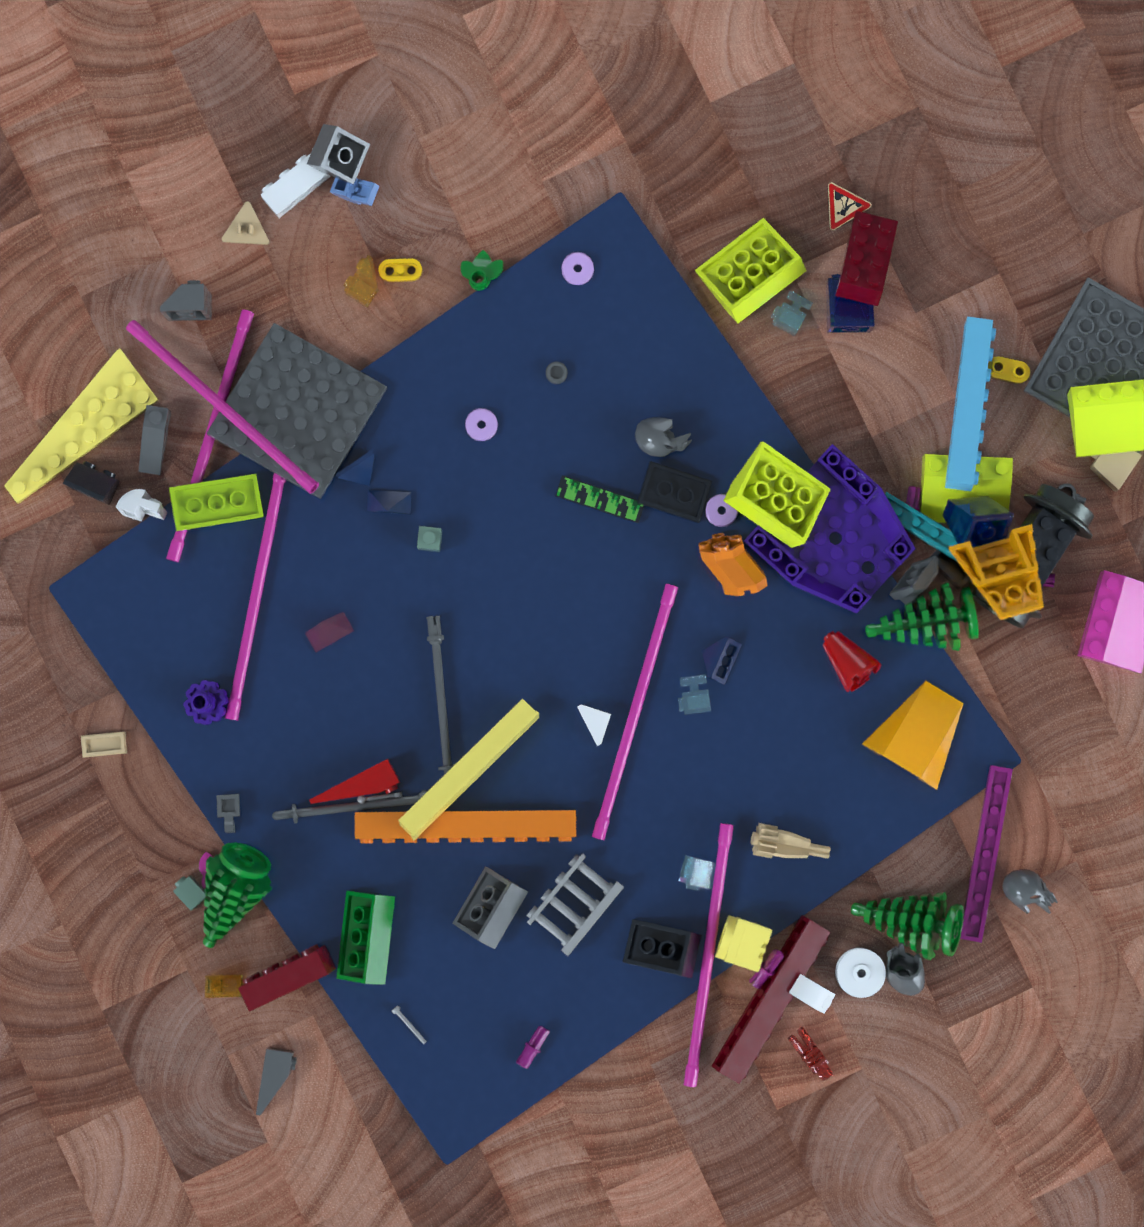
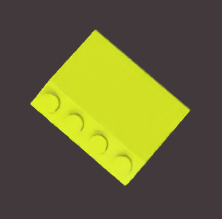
[695,218,807,323]
[1067,379,1144,458]
[723,441,831,548]
[920,454,1013,526]

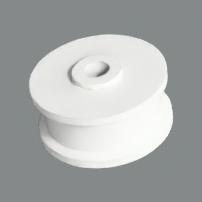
[835,948,886,998]

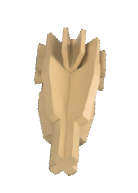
[751,823,831,859]

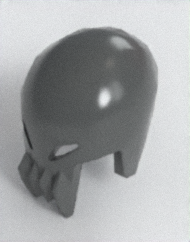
[635,417,692,457]
[1002,869,1058,914]
[886,943,925,996]

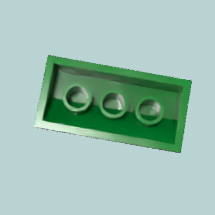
[336,891,395,985]

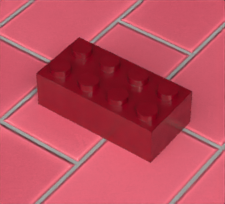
[835,211,898,306]
[238,944,336,1012]

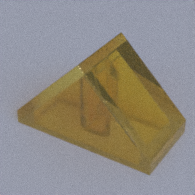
[205,974,243,998]

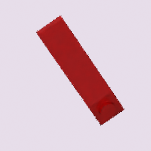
[309,759,401,804]

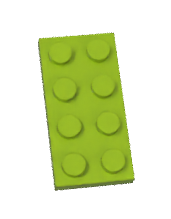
[169,474,264,532]

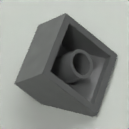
[307,124,370,184]

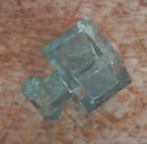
[771,290,813,336]
[678,674,711,715]
[679,856,716,891]

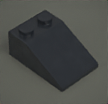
[623,919,702,978]

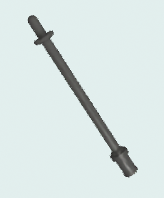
[426,616,454,775]
[272,790,427,823]

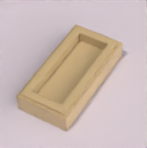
[81,731,127,758]

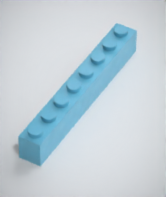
[945,316,996,492]

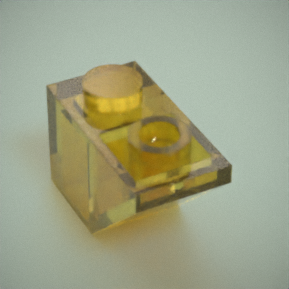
[343,255,379,308]

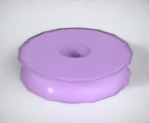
[562,252,594,285]
[465,408,498,441]
[705,494,738,527]

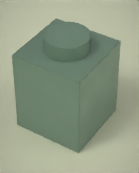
[417,526,442,552]
[173,876,205,911]

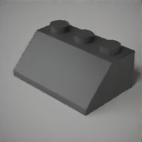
[160,280,212,321]
[452,866,528,949]

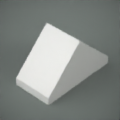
[577,705,611,746]

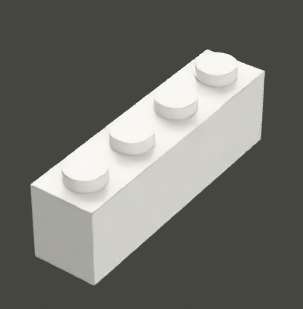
[261,149,330,218]

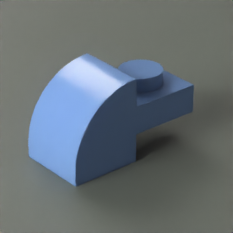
[330,178,379,206]

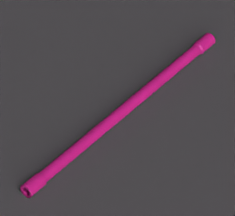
[166,309,254,562]
[126,320,319,494]
[225,473,286,721]
[592,584,678,840]
[684,823,734,1087]

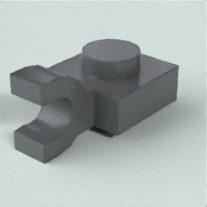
[216,794,241,833]

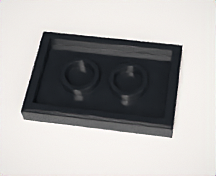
[637,461,712,523]

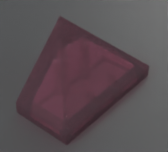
[305,612,354,652]

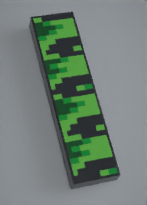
[555,475,644,524]

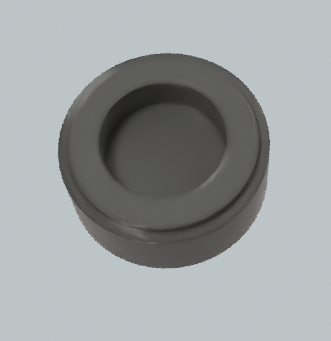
[546,362,568,384]

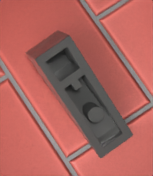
[139,405,172,476]
[256,1047,297,1116]

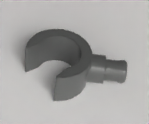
[1057,483,1086,504]

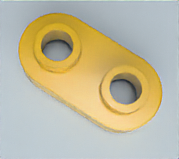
[378,258,422,282]
[988,356,1030,384]

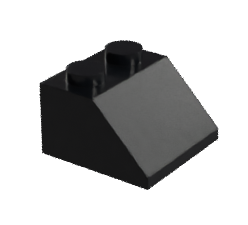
[63,461,120,505]

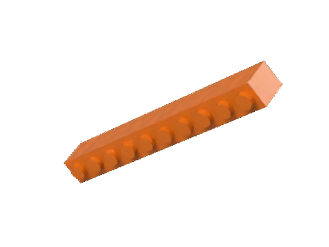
[355,810,576,843]

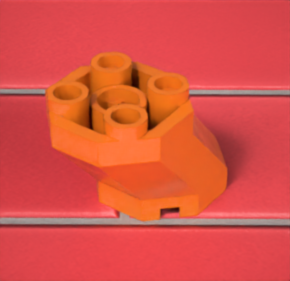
[698,533,768,596]

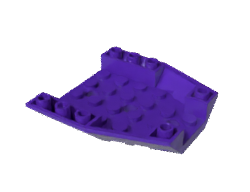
[744,444,915,614]

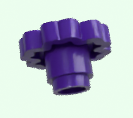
[183,680,229,725]

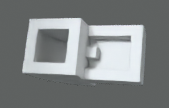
[116,489,168,522]
[789,974,835,1013]

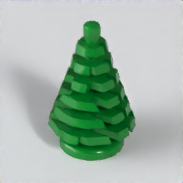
[865,582,979,651]
[203,842,272,948]
[851,892,964,960]

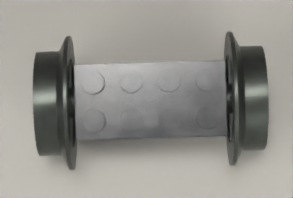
[972,484,1094,628]

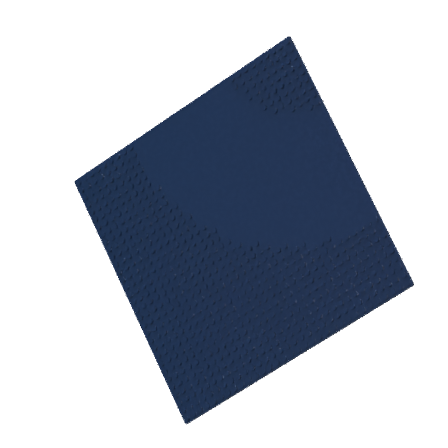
[49,193,1021,1165]

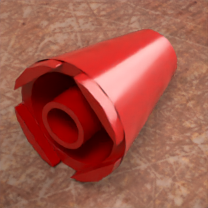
[823,631,882,693]

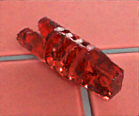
[787,1027,833,1081]

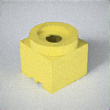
[715,915,772,972]

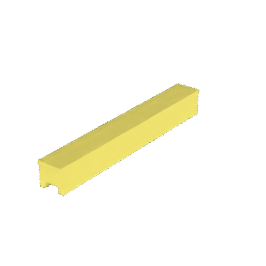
[398,699,539,840]

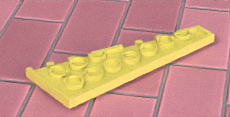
[4,348,159,504]

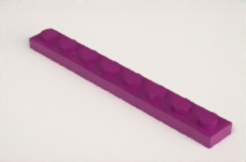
[960,765,1013,943]

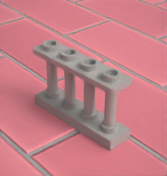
[527,853,624,956]

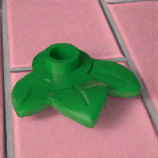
[460,250,504,291]

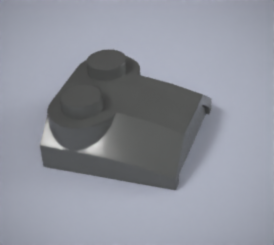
[889,556,939,604]

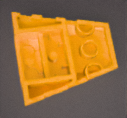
[948,524,1044,620]
[862,681,964,790]

